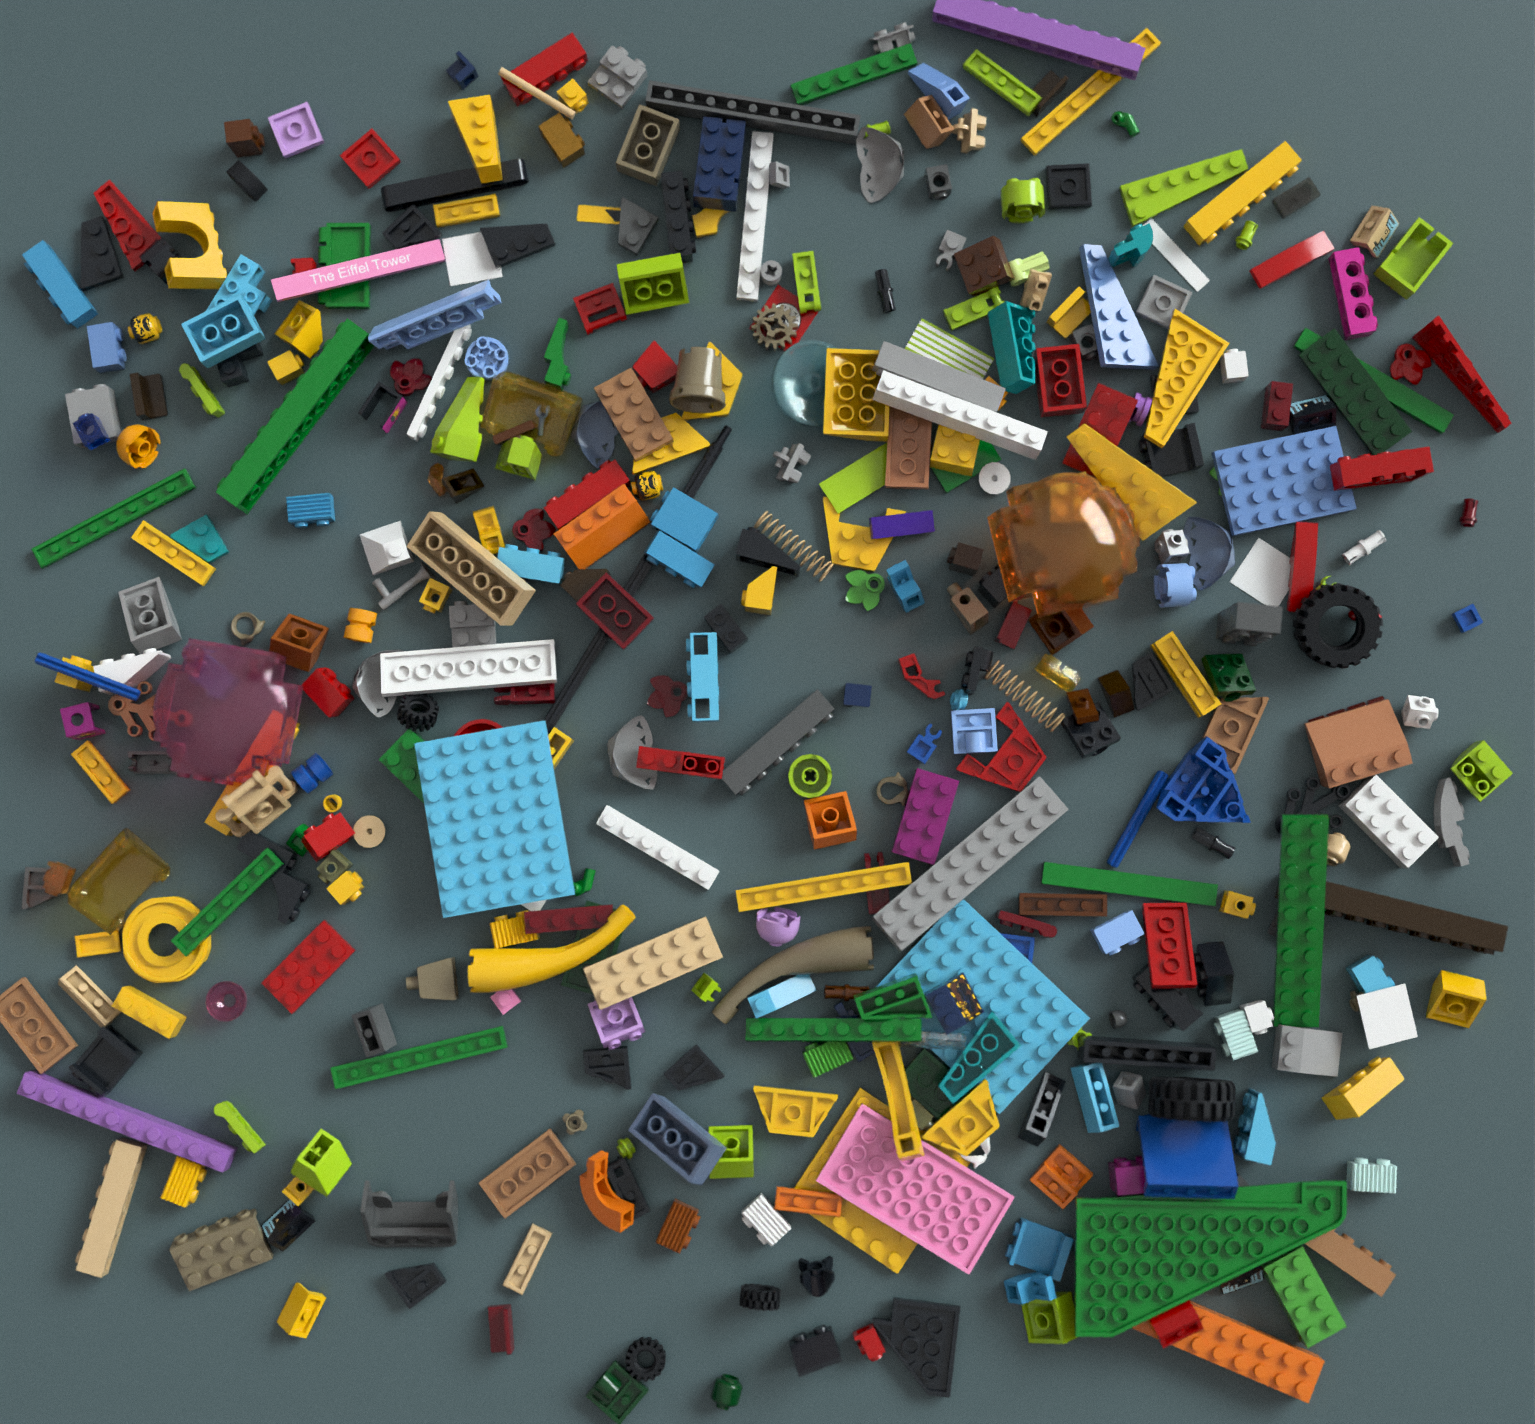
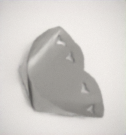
[856,127,904,203]
[352,650,404,718]
[607,715,657,790]

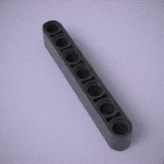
[381,159,529,212]

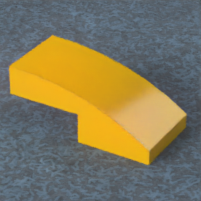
[473,506,505,554]

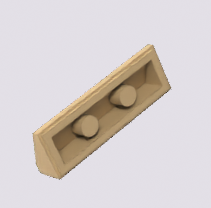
[58,965,122,1028]

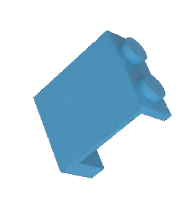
[650,487,718,553]
[1005,1218,1074,1282]

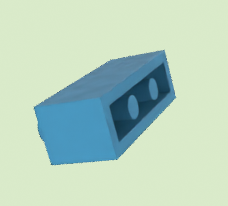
[643,530,714,589]

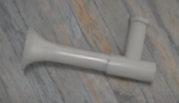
[372,562,435,610]

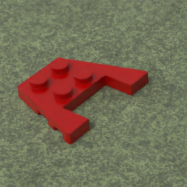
[956,702,1047,792]

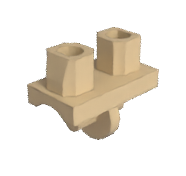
[952,108,986,153]
[1019,269,1052,311]

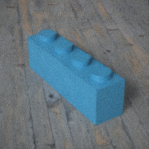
[22,240,98,329]

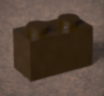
[947,542,984,576]

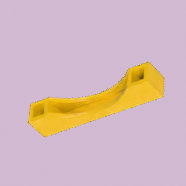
[872,1042,925,1161]

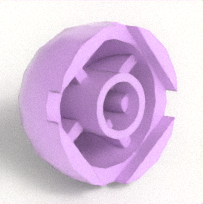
[756,907,800,947]

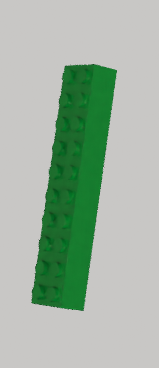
[216,318,375,515]

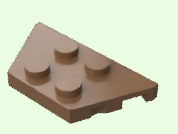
[1202,697,1269,774]

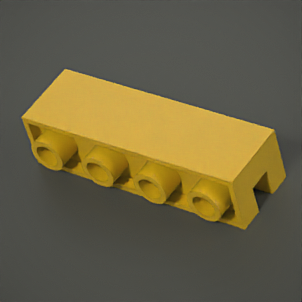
[1150,631,1221,718]

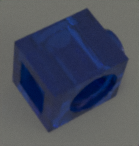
[73,413,110,450]

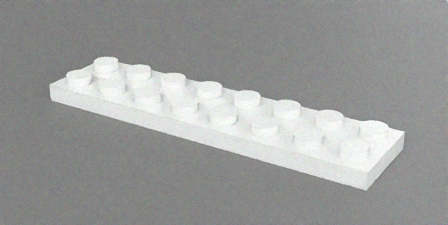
[380,639,557,697]

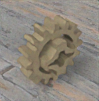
[751,303,798,351]

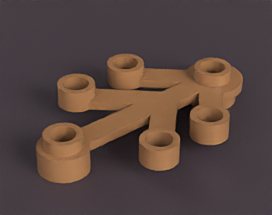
[108,681,193,742]

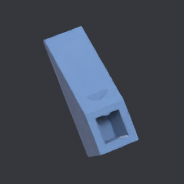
[907,63,970,120]

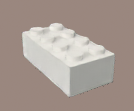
[1339,775,1439,868]

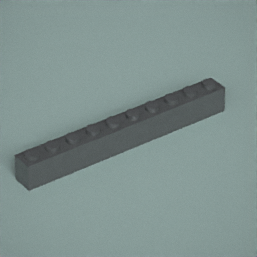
[646,80,861,145]

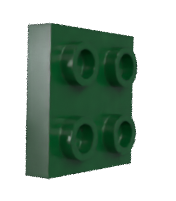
[1201,654,1256,702]
[586,1360,649,1424]

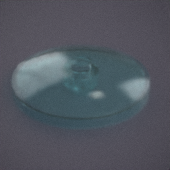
[771,340,836,427]

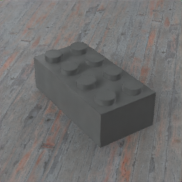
[1216,602,1283,646]

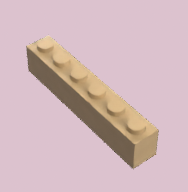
[75,1137,148,1278]

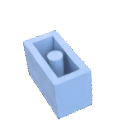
[1090,910,1145,956]

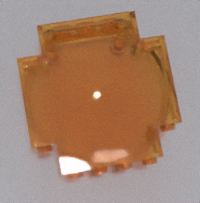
[987,471,1140,618]

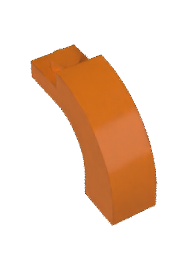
[580,1150,634,1233]

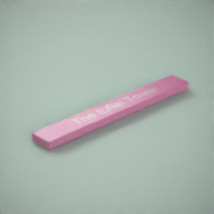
[271,239,445,302]

